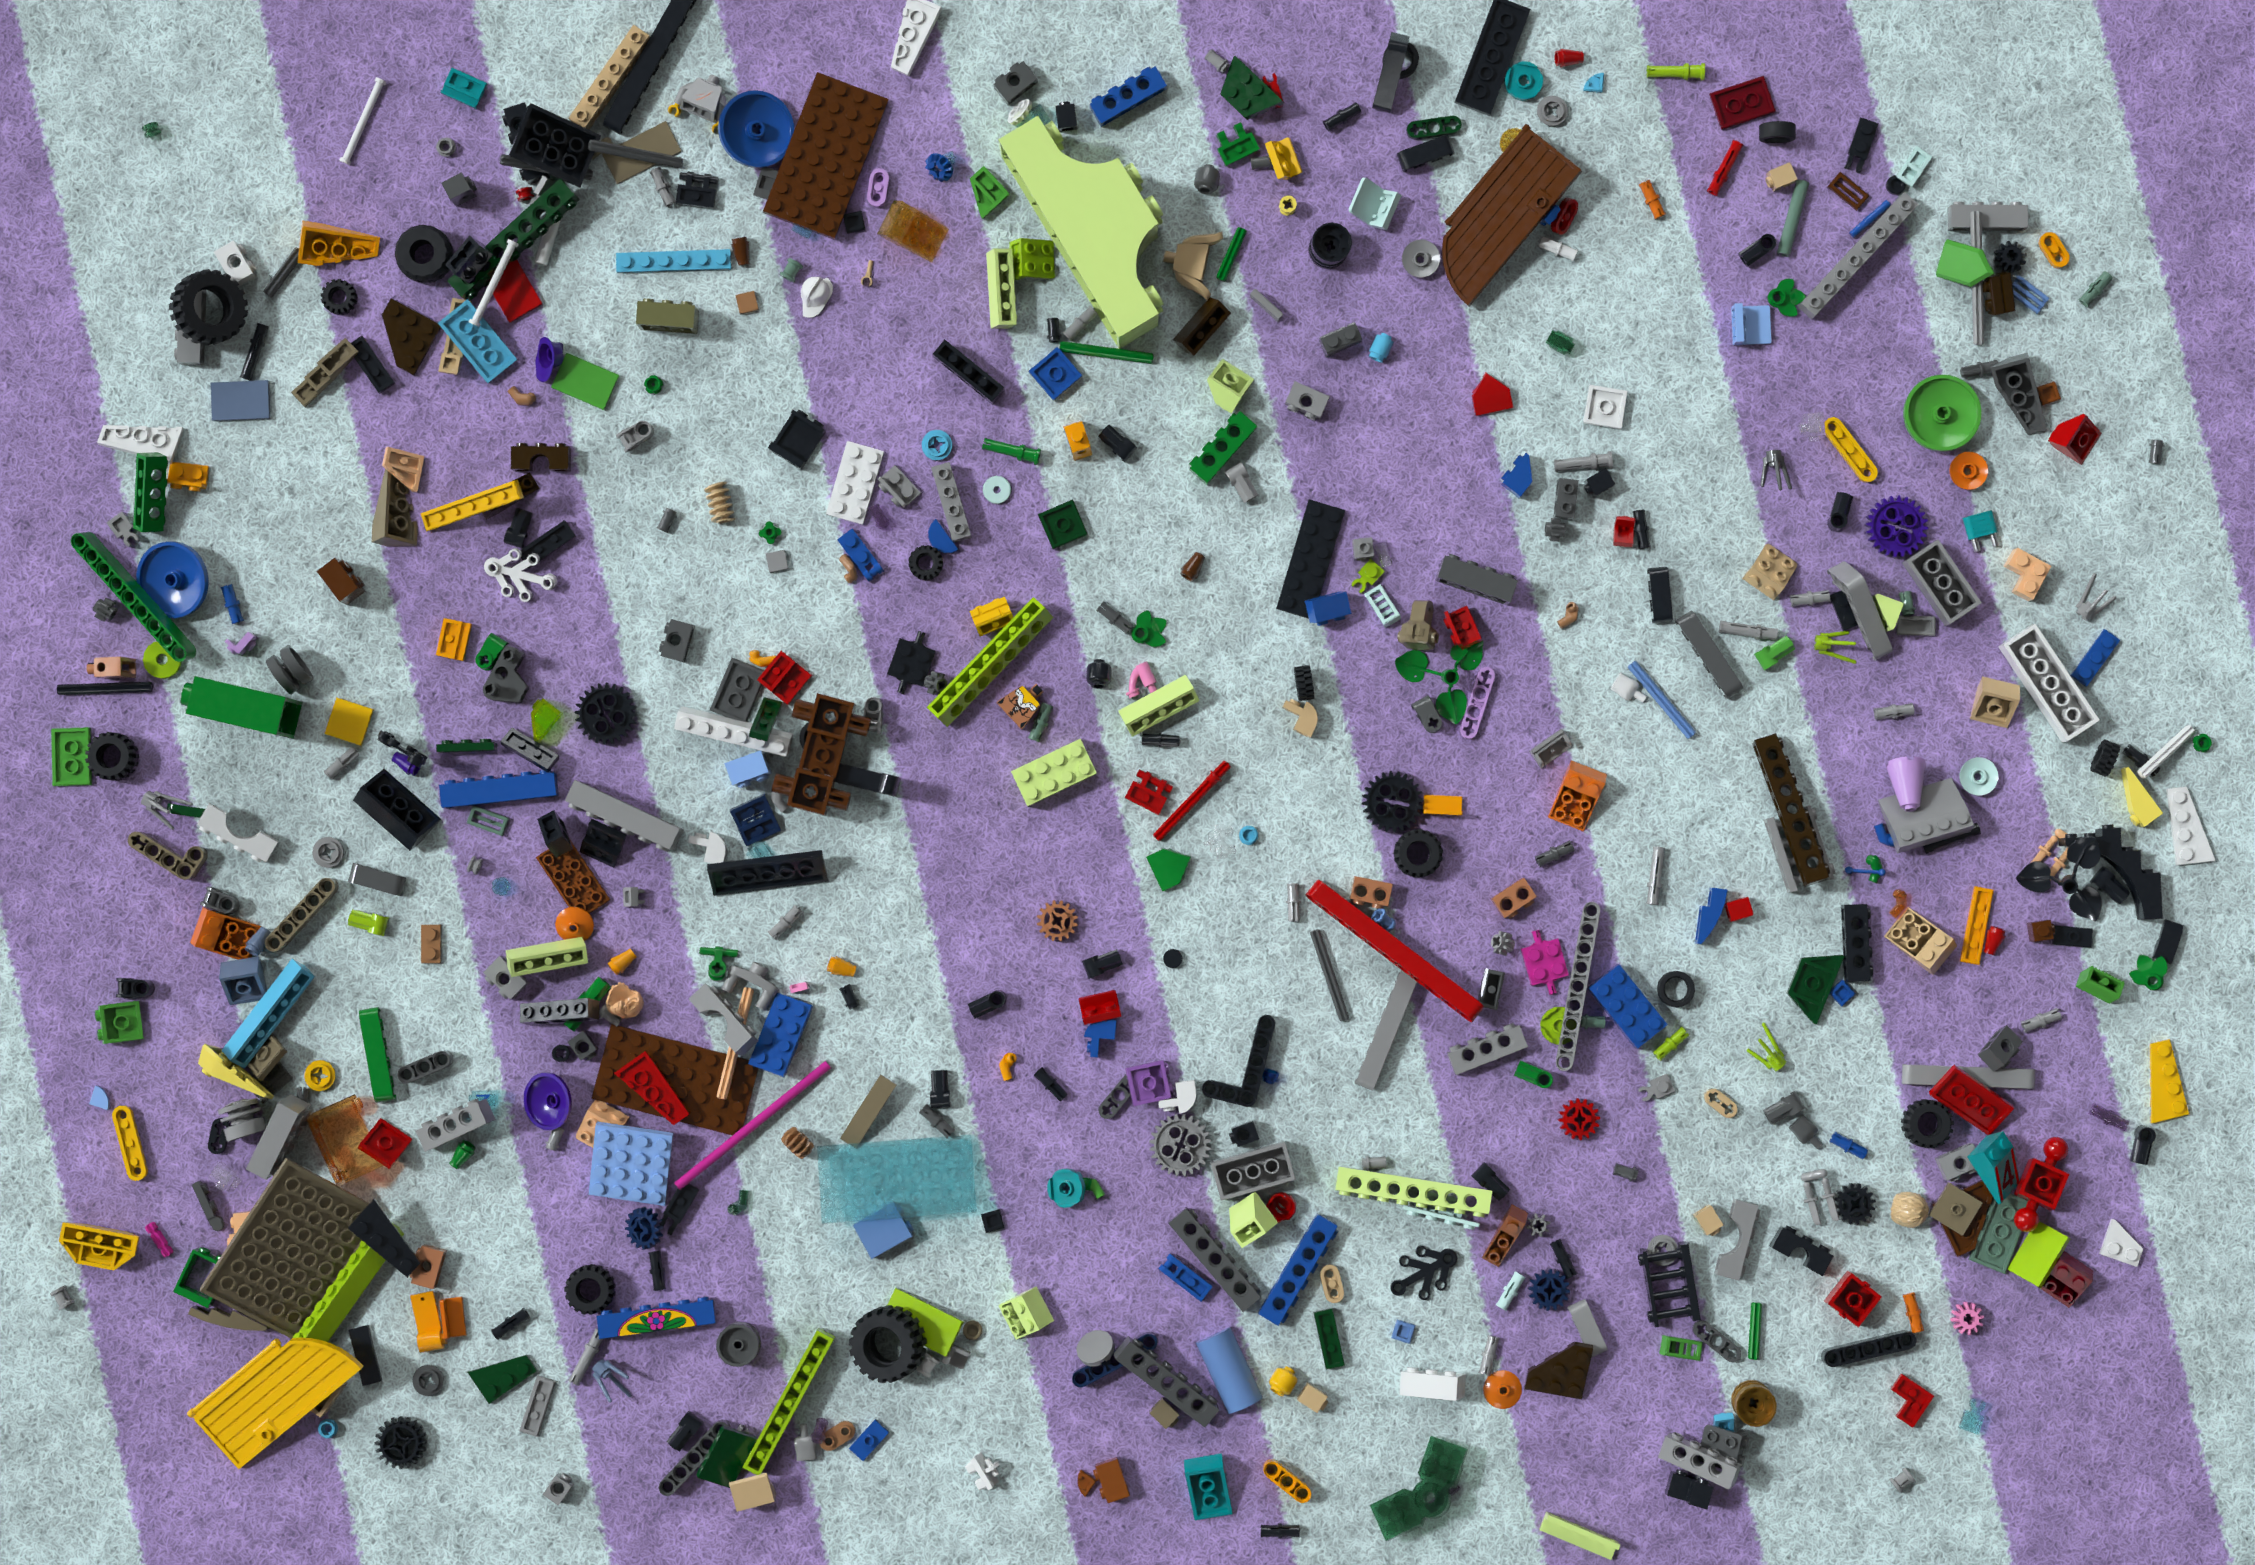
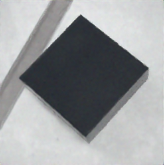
[843,211,866,234]
[981,1209,1005,1233]

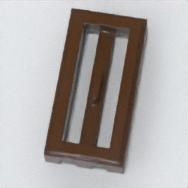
[1827,172,1869,211]

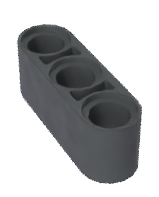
[348,863,406,896]
[397,1050,453,1083]

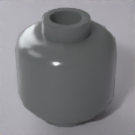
[1194,164,1220,194]

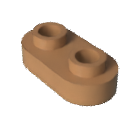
[819,1421,855,1451]

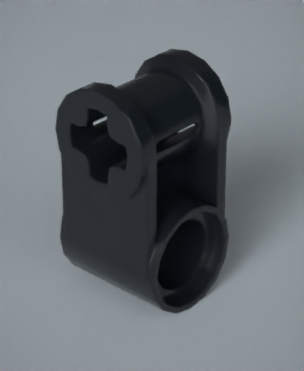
[116,978,155,998]

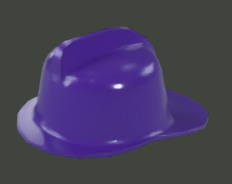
[535,337,564,382]

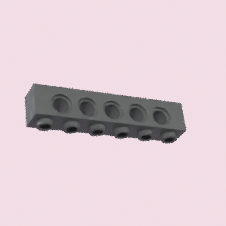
[1168,1207,1261,1312]
[1114,1336,1219,1427]

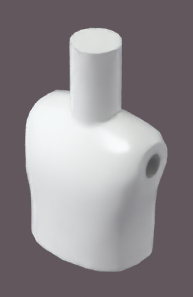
[1610,672,1647,703]

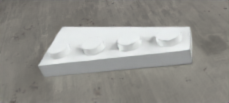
[891,0,942,77]
[97,425,184,464]

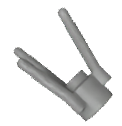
[2075,573,2116,621]
[141,791,193,830]

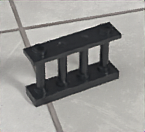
[1638,1241,1701,1328]

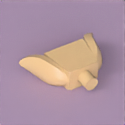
[1163,232,1223,301]

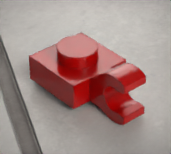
[1262,73,1283,109]

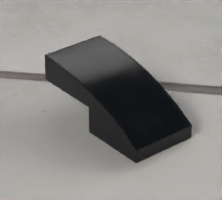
[2152,919,2184,964]

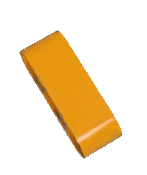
[1263,1459,1311,1503]

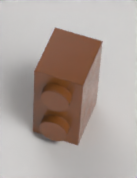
[1093,1457,1130,1503]

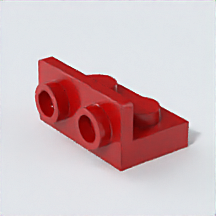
[1078,990,1122,1025]

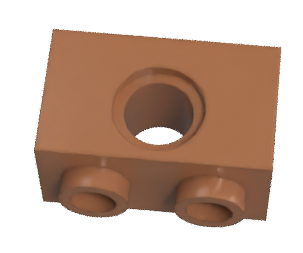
[410,1244,447,1289]

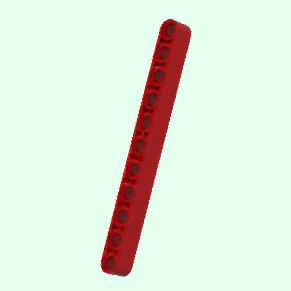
[1305,880,1484,1022]

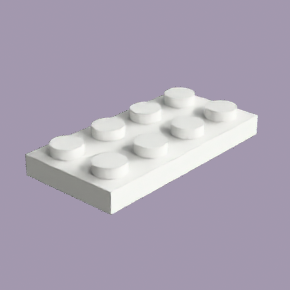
[826,441,884,525]

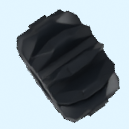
[1993,241,2027,274]

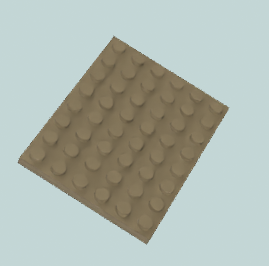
[200,1158,369,1339]

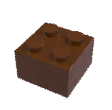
[317,558,365,605]

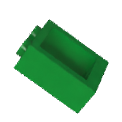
[173,1247,221,1308]

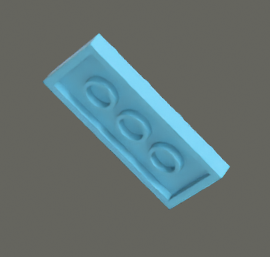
[438,299,517,383]

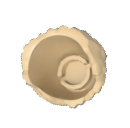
[1890,1192,1929,1228]

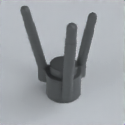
[1760,450,1792,491]

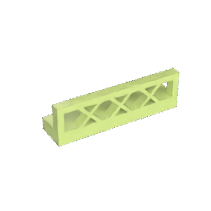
[1539,1511,1620,1560]

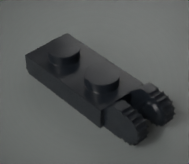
[1844,117,1879,173]
[659,1183,700,1235]

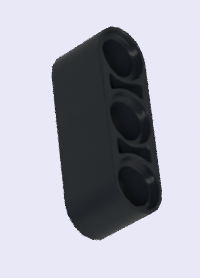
[1397,135,1455,172]
[1647,566,1673,623]

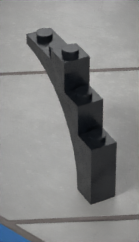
[2058,824,2163,920]

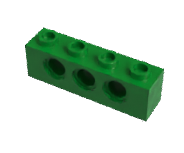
[1189,411,1257,485]
[133,452,168,532]

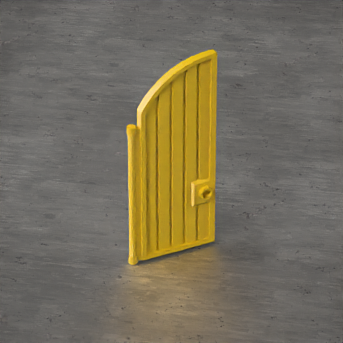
[187,1337,363,1469]

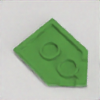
[1936,239,1995,287]

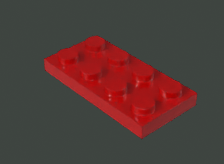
[1929,1064,2015,1135]

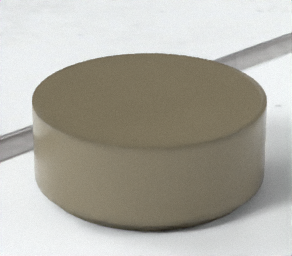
[963,1320,982,1340]

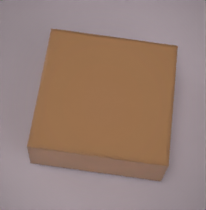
[735,291,759,315]

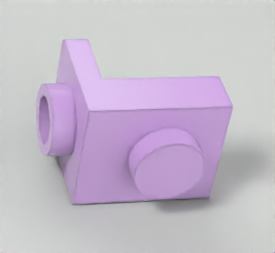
[225,632,257,655]

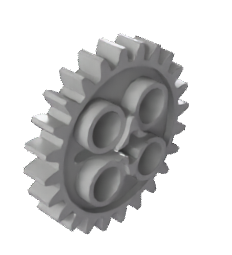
[1149,1114,1211,1176]

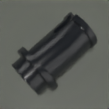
[1047,318,1062,343]
[839,984,860,1010]

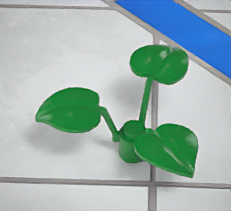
[1395,641,1484,724]

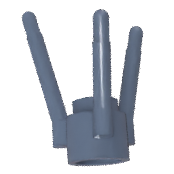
[592,1359,632,1403]

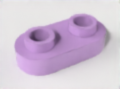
[867,168,889,207]

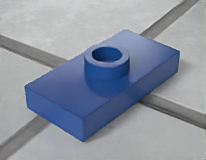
[849,1419,889,1461]

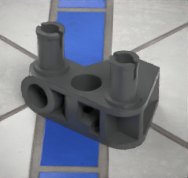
[483,644,529,703]

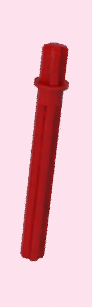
[1153,761,1231,841]

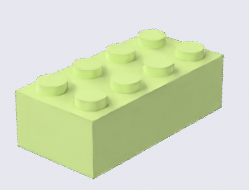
[1011,739,1097,807]

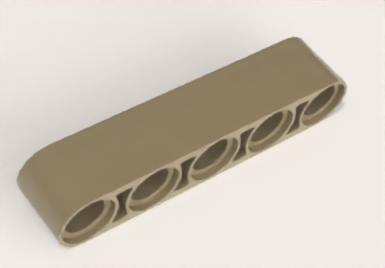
[265,878,339,952]

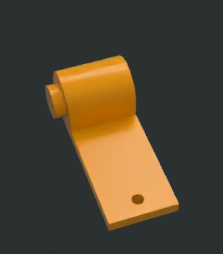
[410,1291,447,1353]

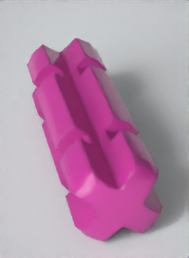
[145,1222,173,1257]

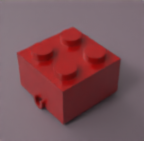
[1824,1271,1882,1328]

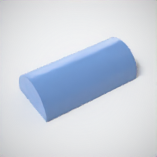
[1196,1327,1263,1414]

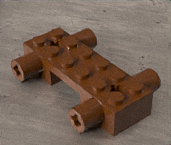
[772,693,872,816]

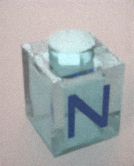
[469,1090,498,1110]

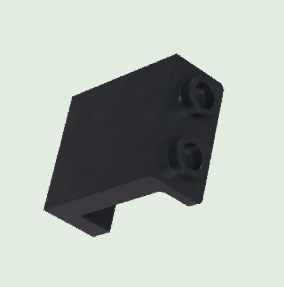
[768,409,826,470]

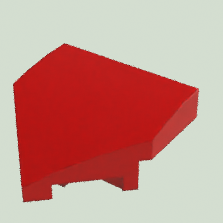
[1472,372,1513,416]

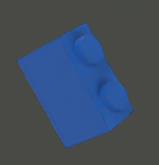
[1305,591,1352,626]

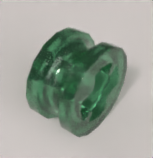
[142,122,161,138]

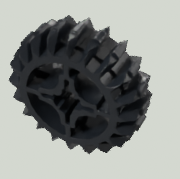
[374,1416,428,1469]

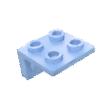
[1731,303,1771,345]

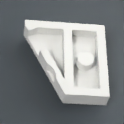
[2099,1219,2143,1267]

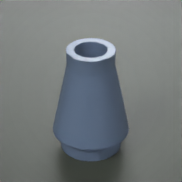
[245,927,271,957]

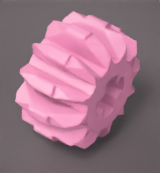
[1950,1302,1984,1335]

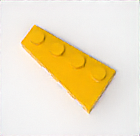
[2150,1039,2189,1123]

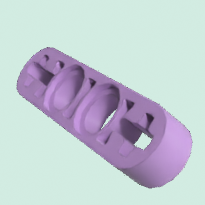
[1460,667,1495,739]

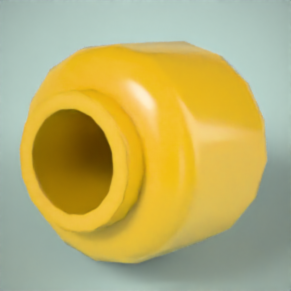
[1269,1366,1298,1397]

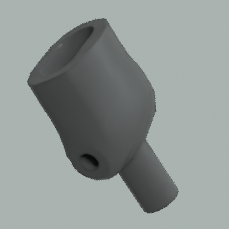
[1789,1114,1822,1149]

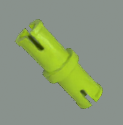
[1652,1027,1689,1061]

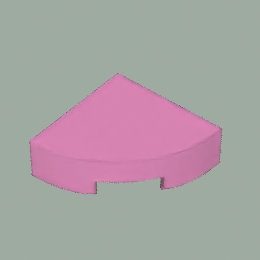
[789,982,809,993]

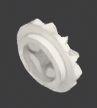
[1008,99,1032,126]

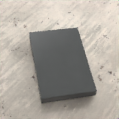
[710,657,764,722]

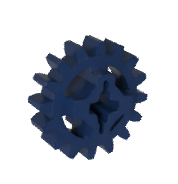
[625,1207,664,1250]
[1527,1268,1570,1311]

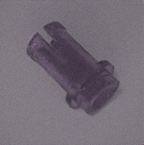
[868,504,889,530]
[810,1418,828,1444]

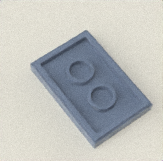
[211,380,270,421]

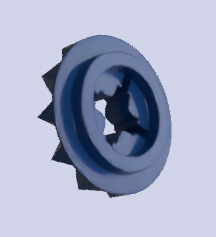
[925,153,953,182]

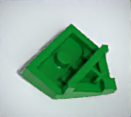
[1146,848,1191,892]

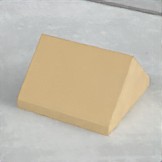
[729,1473,776,1512]

